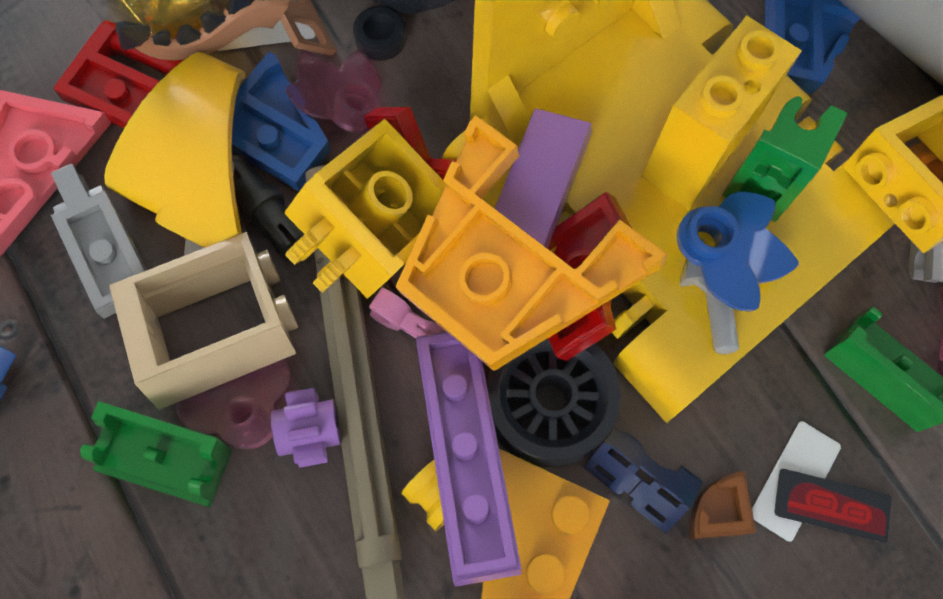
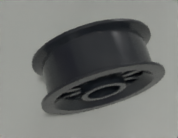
[487,338,621,467]

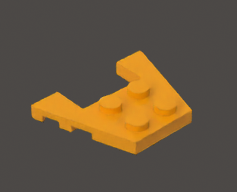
[396,115,667,371]

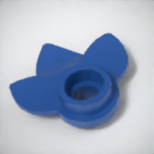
[676,192,799,312]

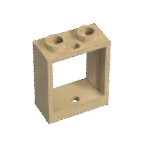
[109,232,298,410]

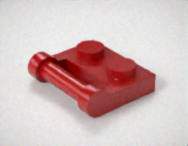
[53,20,185,129]

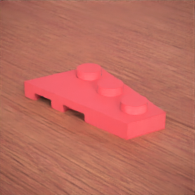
[0,90,111,257]

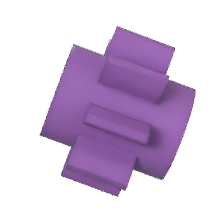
[271,387,341,468]

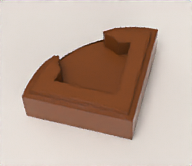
[689,471,756,540]

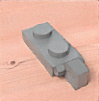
[51,163,147,319]

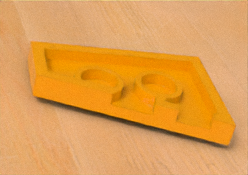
[481,449,610,599]

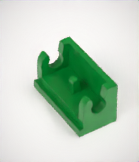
[722,96,848,222]
[824,306,943,432]
[80,401,233,508]

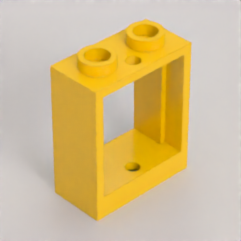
[641,15,802,210]
[842,95,943,254]

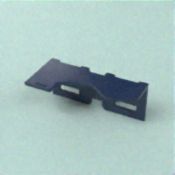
[584,429,703,533]

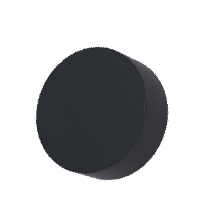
[353,6,406,61]

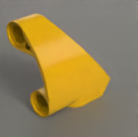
[104,52,247,248]

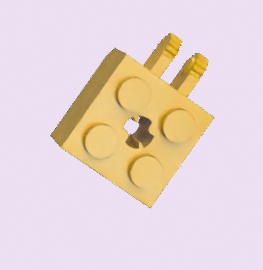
[284,119,445,299]

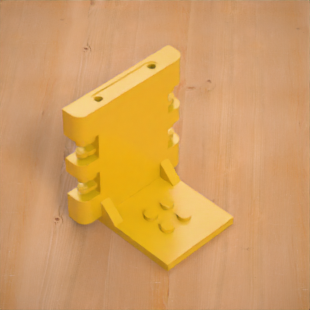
[442,0,897,423]

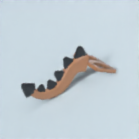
[116,0,337,60]

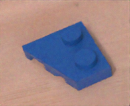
[765,0,860,94]
[232,52,331,192]

